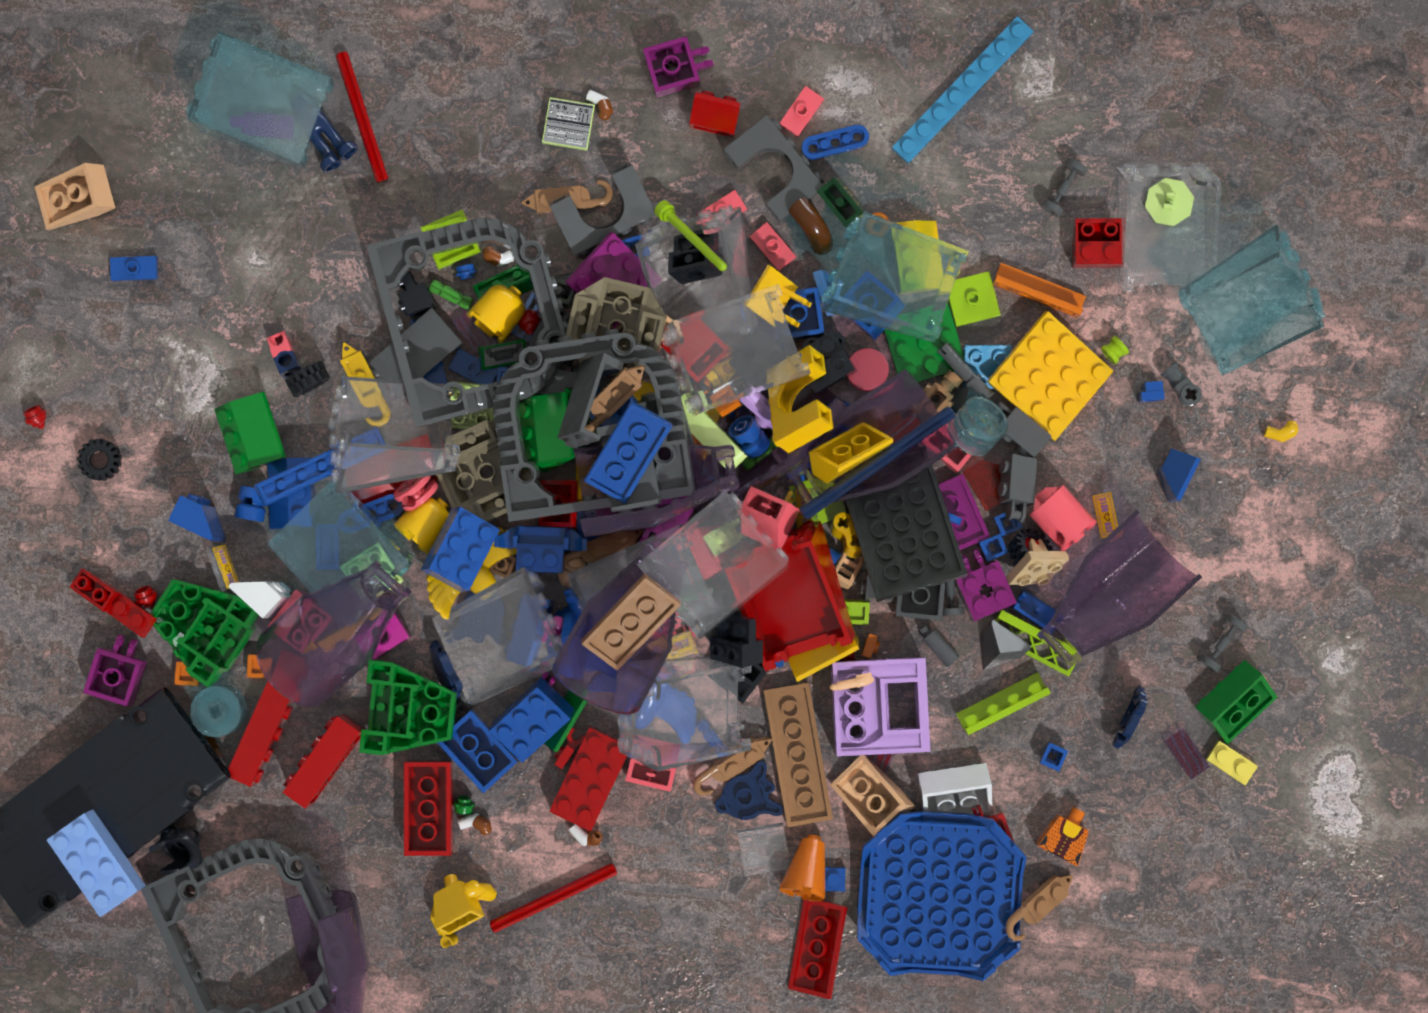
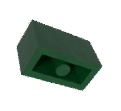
[817,177,868,228]

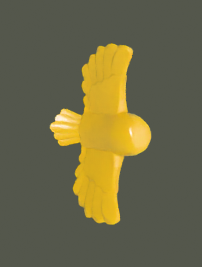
[426,527,517,620]

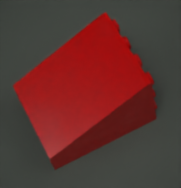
[724,520,855,671]

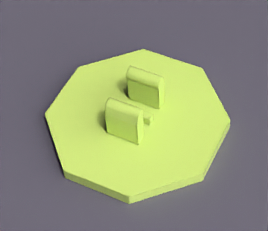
[1145,178,1194,226]

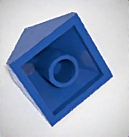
[1157,448,1201,503]

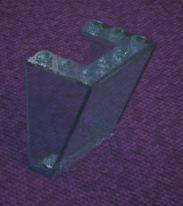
[186,31,335,168]
[820,211,969,342]
[1179,224,1326,375]
[267,477,414,628]

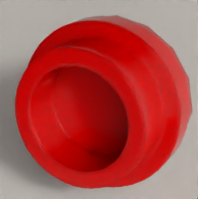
[518,310,541,335]
[23,405,46,429]
[134,585,157,610]

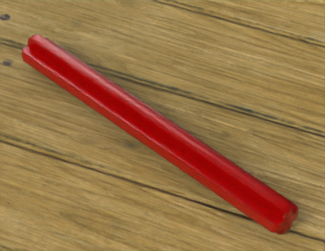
[336,51,388,183]
[490,863,617,933]

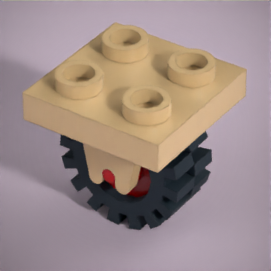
[1006,528,1069,586]

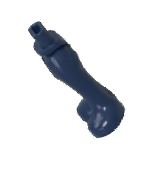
[289,94,358,173]

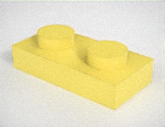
[1205,740,1258,786]

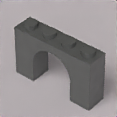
[724,115,824,224]
[548,163,655,256]

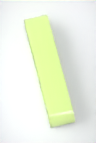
[679,385,747,473]

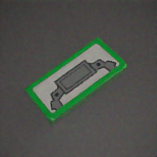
[477,339,526,370]

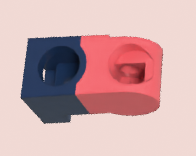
[267,331,302,379]

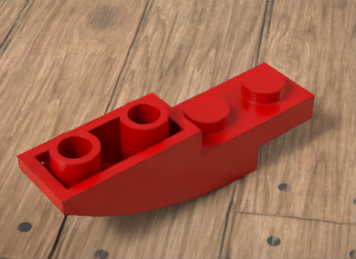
[69,568,157,638]

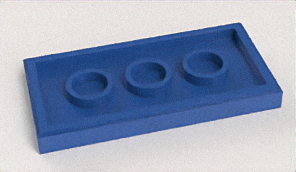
[584,400,673,504]

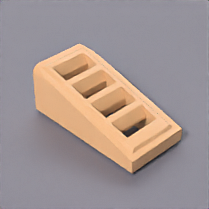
[835,542,864,590]

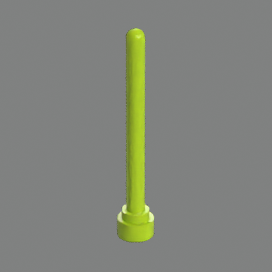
[654,200,727,271]

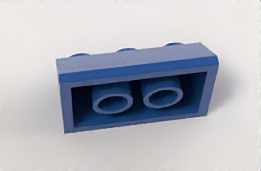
[268,457,316,529]
[168,494,226,542]

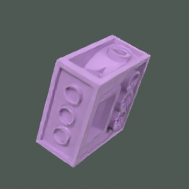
[830,657,930,756]

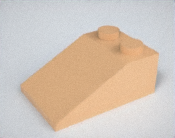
[35,163,115,230]
[830,755,915,836]

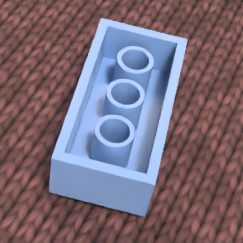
[47,810,146,917]

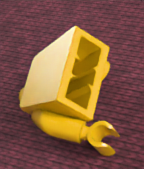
[430,874,497,948]

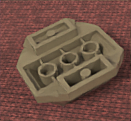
[566,277,667,376]
[435,419,532,522]

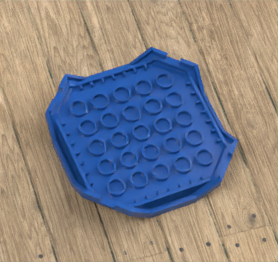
[857,811,1027,981]

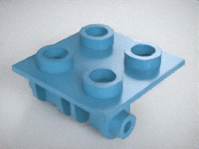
[963,345,1011,389]

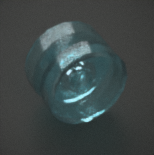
[948,396,1008,456]
[190,685,247,737]

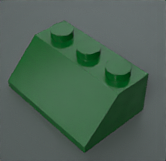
[214,392,286,474]
[519,392,575,472]
[1195,660,1278,744]

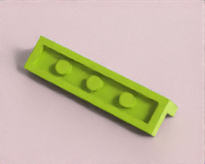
[994,610,1084,677]
[955,672,1051,735]

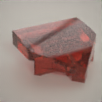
[962,460,1001,511]

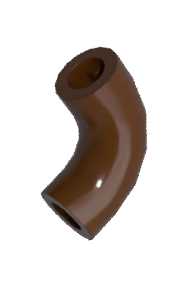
[789,197,833,255]

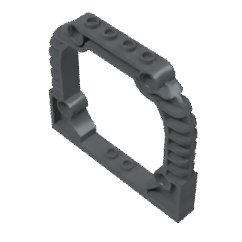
[366,218,568,428]
[493,329,696,522]
[141,838,353,1013]

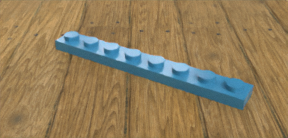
[891,16,1034,164]

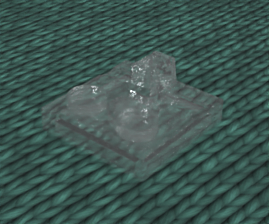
[737,822,790,876]

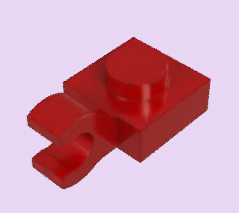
[554,728,585,769]

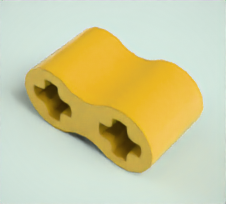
[830,512,862,558]

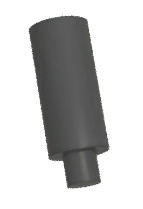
[920,625,959,667]

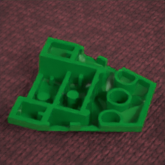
[150,579,258,688]
[359,660,457,755]

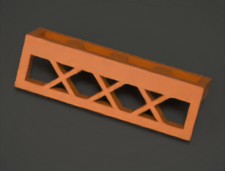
[993,263,1086,318]

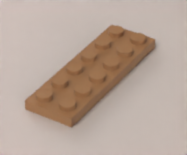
[763,682,833,827]

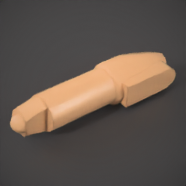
[830,673,874,691]

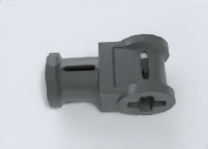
[1160,362,1202,406]

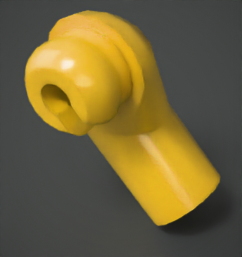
[1263,421,1299,442]

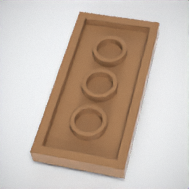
[581,573,681,671]

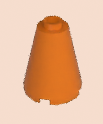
[779,835,825,902]

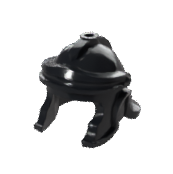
[149,824,202,875]

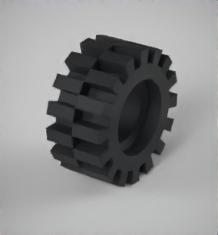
[285,361,330,397]
[77,439,122,481]

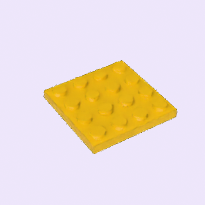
[987,311,1113,441]

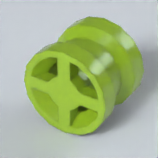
[1100,336,1129,365]

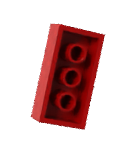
[282,714,365,809]
[549,726,632,832]
[404,760,453,856]

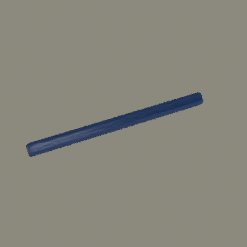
[799,407,956,519]

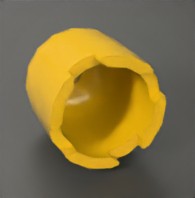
[466,284,525,343]
[393,497,449,555]

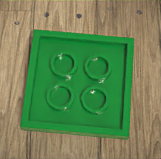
[884,301,965,387]

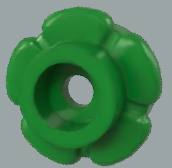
[452,795,475,814]

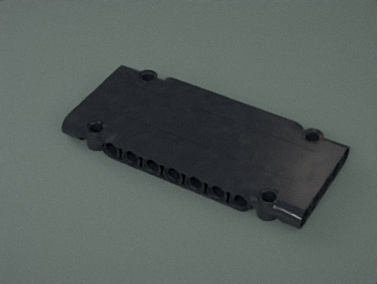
[0,687,231,929]

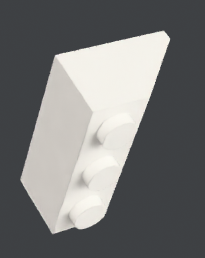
[228,581,291,618]
[918,763,993,815]

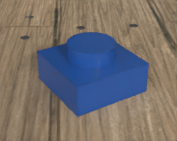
[825,867,846,892]

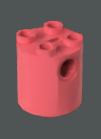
[1029,484,1097,551]

